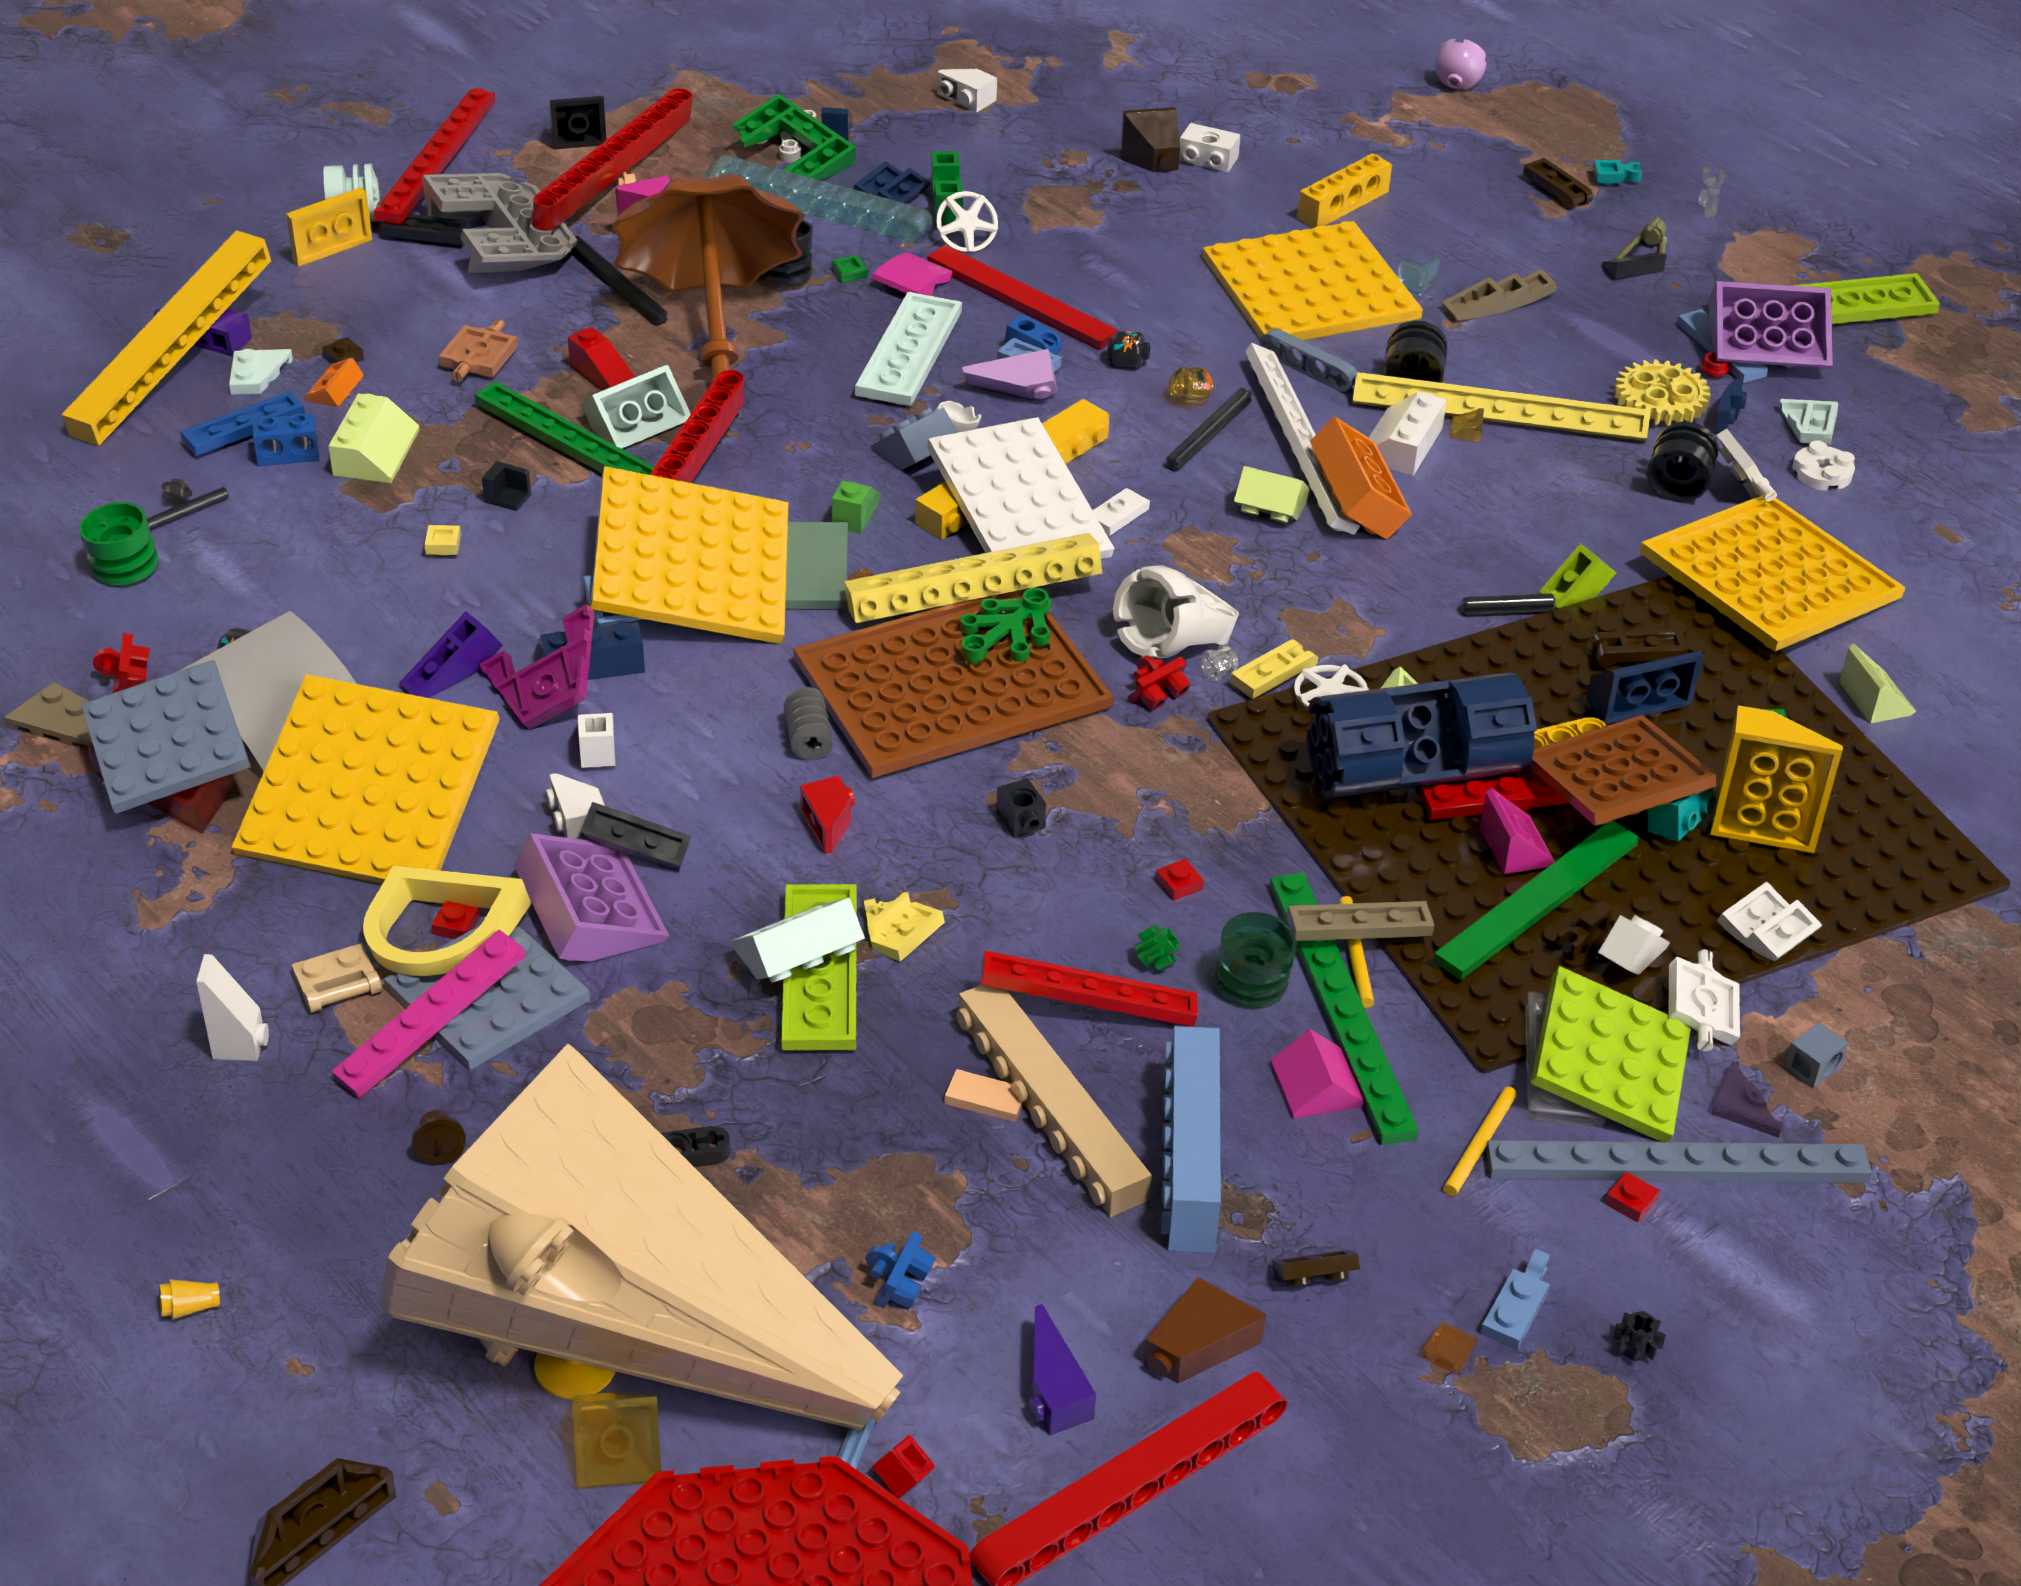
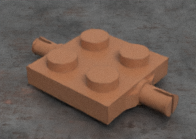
[439,318,518,382]

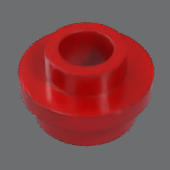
[1700,352,1730,378]

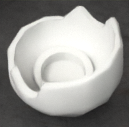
[935,401,982,433]

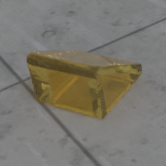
[1450,408,1484,442]

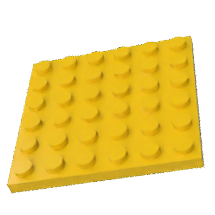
[1202,221,1423,340]
[590,466,788,644]
[1639,496,1906,651]
[232,674,500,884]

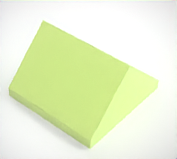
[1839,643,1916,724]

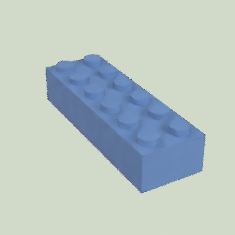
[1161,1026,1221,1253]

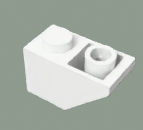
[937,69,997,112]
[578,713,615,768]
[545,773,605,840]
[1598,915,1670,975]

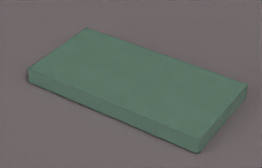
[785,522,848,609]

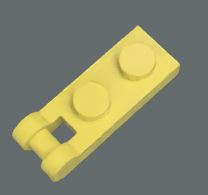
[1230,639,1318,699]

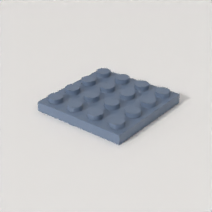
[81,660,251,814]
[384,924,590,1071]

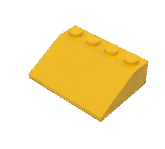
[1710,705,1843,853]

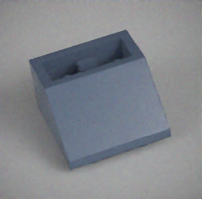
[871,407,957,470]

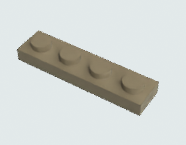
[1287,901,1435,941]

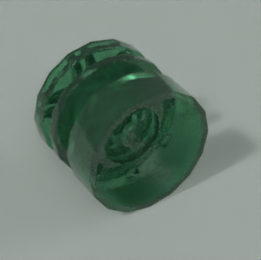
[1213,912,1297,1009]

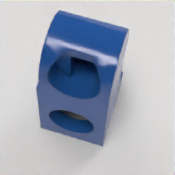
[1004,314,1062,355]

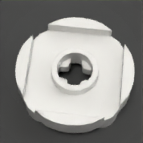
[1792,441,1855,490]

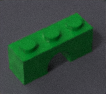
[931,151,963,225]

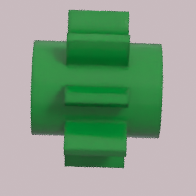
[1135,924,1180,971]

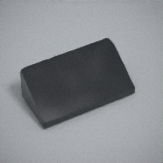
[1602,253,1667,280]

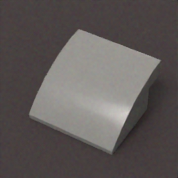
[179,611,357,778]

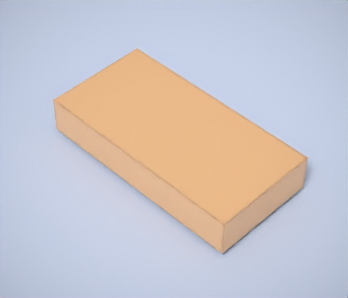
[944,1069,1024,1122]

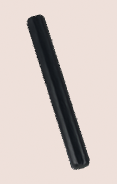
[1166,388,1252,471]

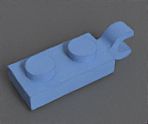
[1481,1249,1550,1350]

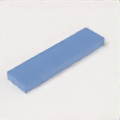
[1677,309,1768,383]

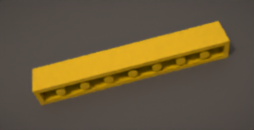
[915,399,1109,540]

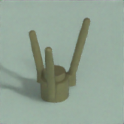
[1615,216,1668,259]

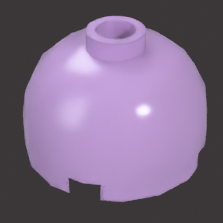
[1435,39,1487,90]

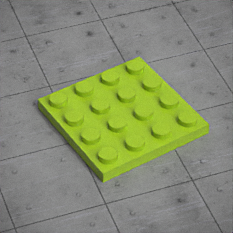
[1531,966,1691,1142]

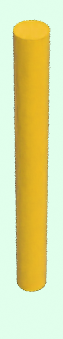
[1339,896,1374,1008]
[1443,1086,1517,1196]

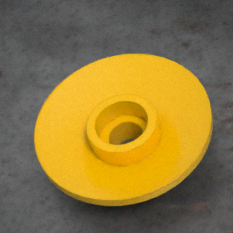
[534,1353,616,1400]

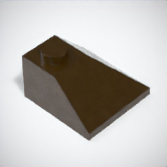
[1120,107,1180,172]

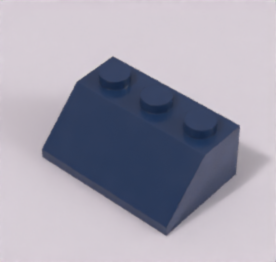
[539,622,645,680]
[1586,651,1703,724]

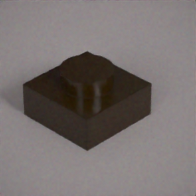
[322,337,364,364]

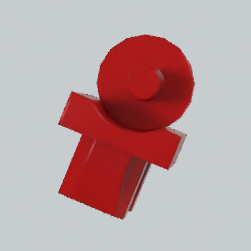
[93,633,150,694]
[1128,655,1191,711]

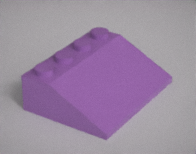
[1709,281,1833,368]
[514,833,669,962]

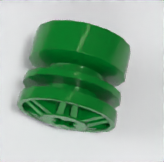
[79,502,159,586]

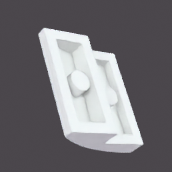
[1717,882,1822,961]

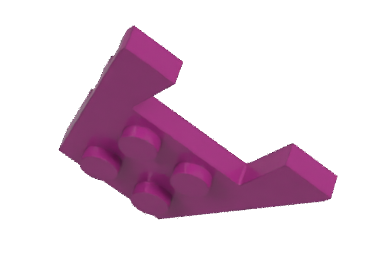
[480,604,594,730]

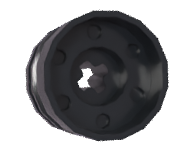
[758,220,812,285]
[1383,320,1448,383]
[1646,421,1719,503]

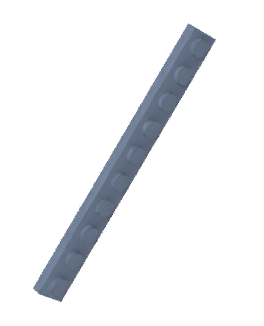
[1486,1140,1872,1183]

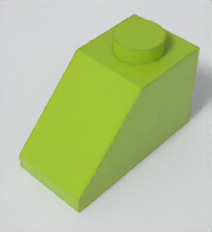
[1539,543,1616,608]

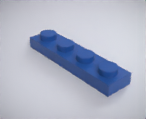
[180,391,305,456]

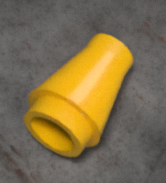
[159,1279,220,1320]

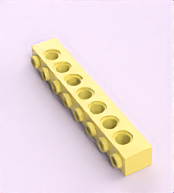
[844,533,1103,623]

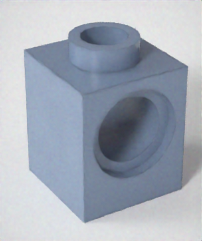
[1784,1022,1849,1088]

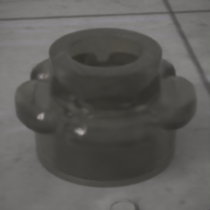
[161,479,192,506]

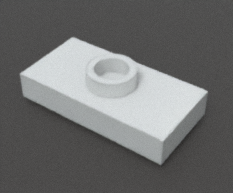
[1093,488,1150,536]

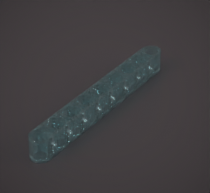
[705,155,933,243]

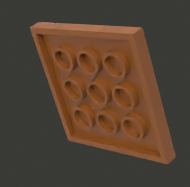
[1529,715,1716,826]

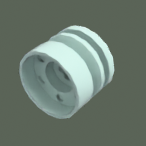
[323,163,380,223]

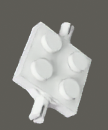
[1717,428,1777,502]
[1669,950,1740,1051]

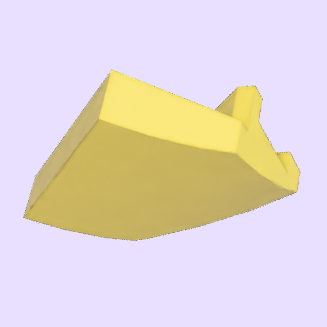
[864,892,945,962]

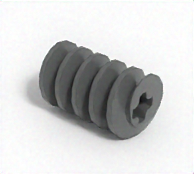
[784,687,833,761]

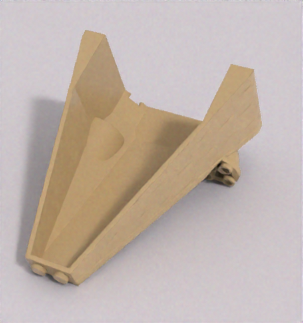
[379,1044,903,1431]

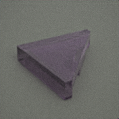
[1712,1060,1783,1138]

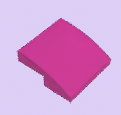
[872,252,953,296]

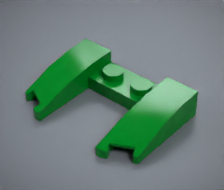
[732,94,856,183]

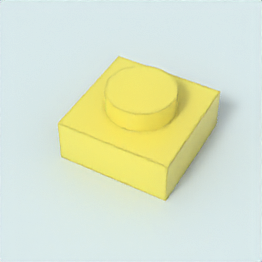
[425,525,461,556]

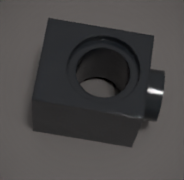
[996,778,1046,838]

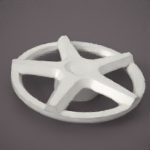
[936,191,998,252]
[1294,664,1369,708]

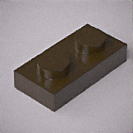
[1272,1249,1360,1286]

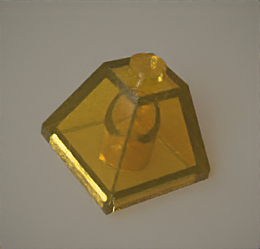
[572,1392,661,1488]

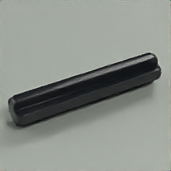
[1462,593,1555,616]

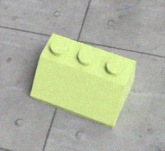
[329,393,419,483]

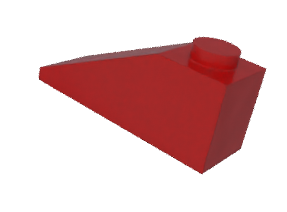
[568,326,636,391]

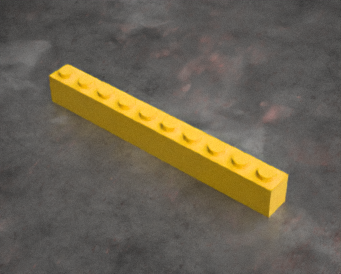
[61,230,271,446]

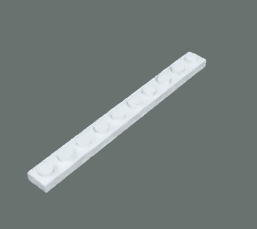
[1245,343,1361,535]

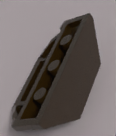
[250,1458,396,1586]

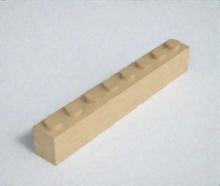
[956,985,1152,1217]

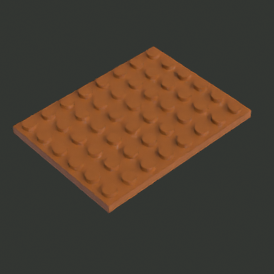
[793,588,1114,778]

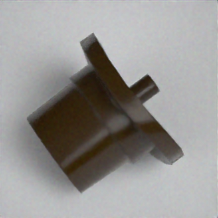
[411,1110,466,1165]

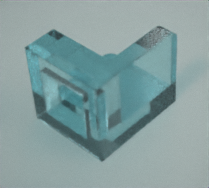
[1398,256,1440,295]

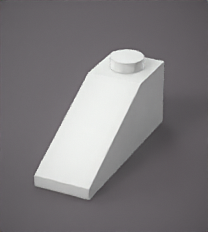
[196,954,269,1061]

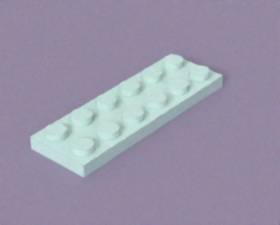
[855,292,962,406]

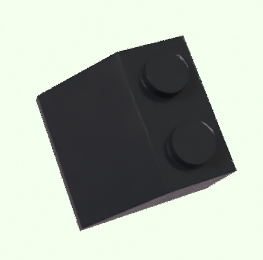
[549,96,607,150]

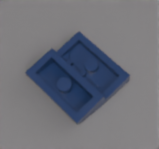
[852,161,931,210]

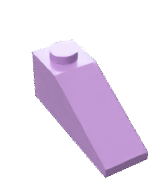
[962,349,1058,399]

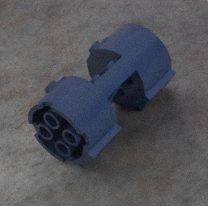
[1306,672,1537,798]

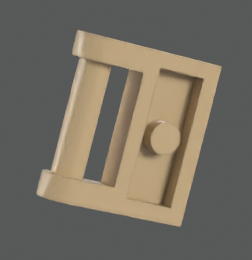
[291,943,382,1013]

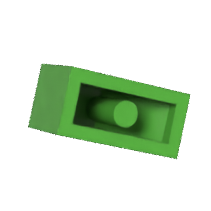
[832,481,882,534]

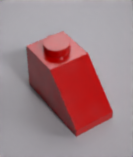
[800,775,855,854]

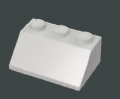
[1369,392,1447,476]

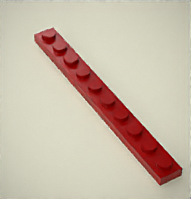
[374,88,496,224]

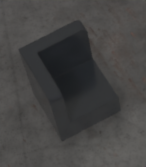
[482,461,531,511]

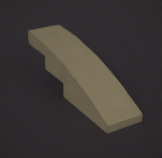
[1442,268,1557,321]

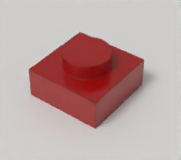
[1155,858,1204,901]
[431,900,480,939]
[1605,1171,1660,1223]

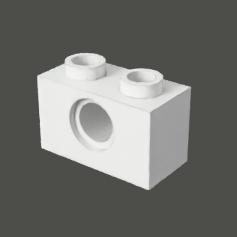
[1179,123,1240,173]

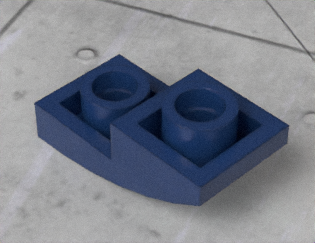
[1714,379,1747,435]

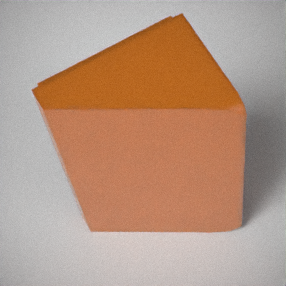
[305,358,364,407]

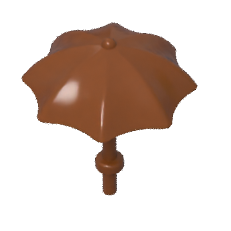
[612,174,804,381]

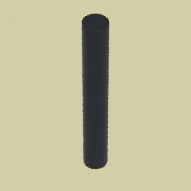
[147,487,229,530]

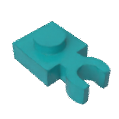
[1592,160,1642,185]

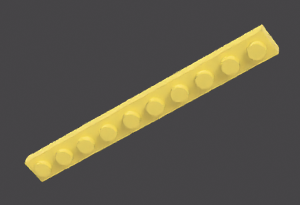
[1353,372,1651,441]

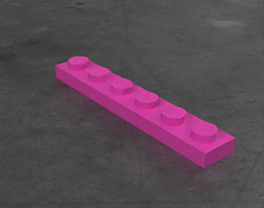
[332,929,526,1099]

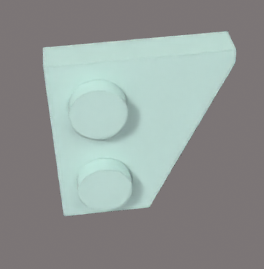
[229,349,293,394]
[1780,399,1838,444]

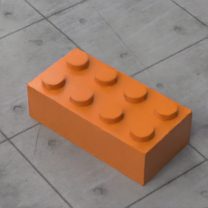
[1310,416,1412,540]

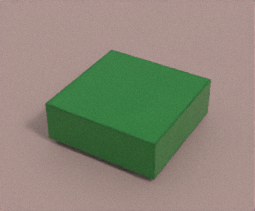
[831,255,868,283]

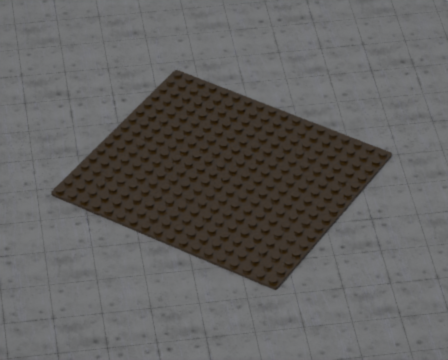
[1207,575,2010,1074]

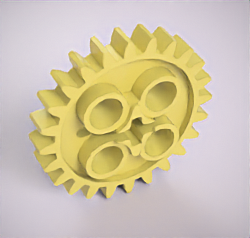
[1614,359,1711,426]

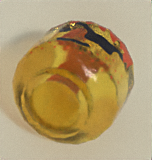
[1169,367,1214,405]

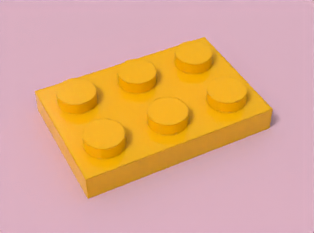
[286,187,372,267]

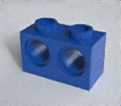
[253,414,320,467]

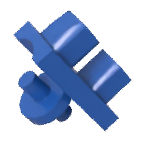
[865,1231,936,1308]

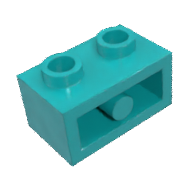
[1648,787,1716,841]

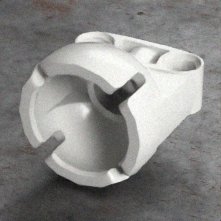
[1113,565,1239,659]

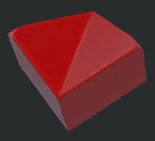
[872,1434,935,1498]

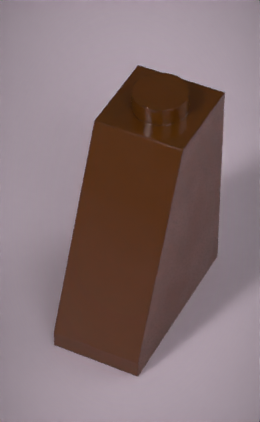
[1144,1277,1266,1384]

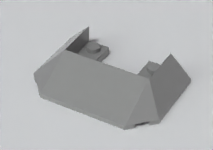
[422,173,577,273]

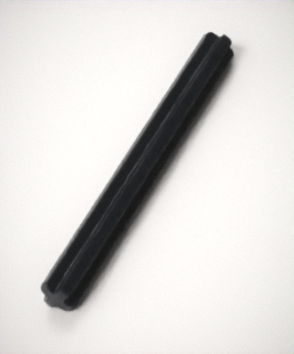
[570,236,668,325]

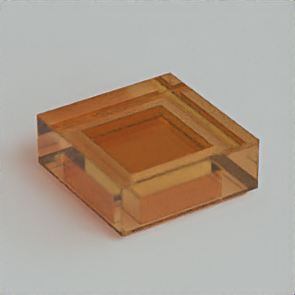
[1423,1322,1478,1375]

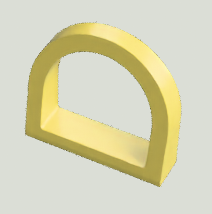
[363,866,531,976]

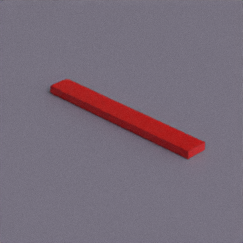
[927,245,1118,350]

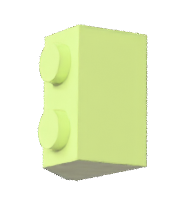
[1234,466,1311,523]

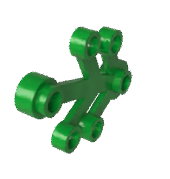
[960,588,1051,664]

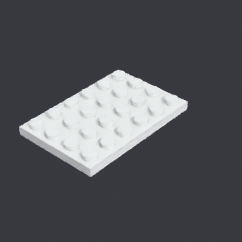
[927,417,1114,559]

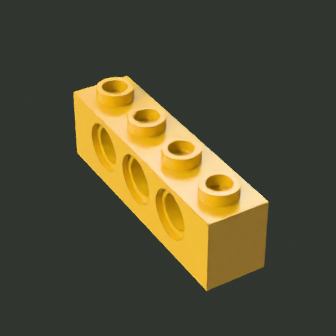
[1297,153,1392,228]

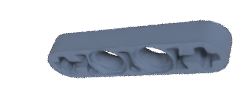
[1260,328,1357,392]

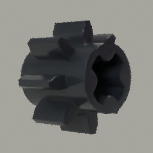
[1613,1311,1666,1362]

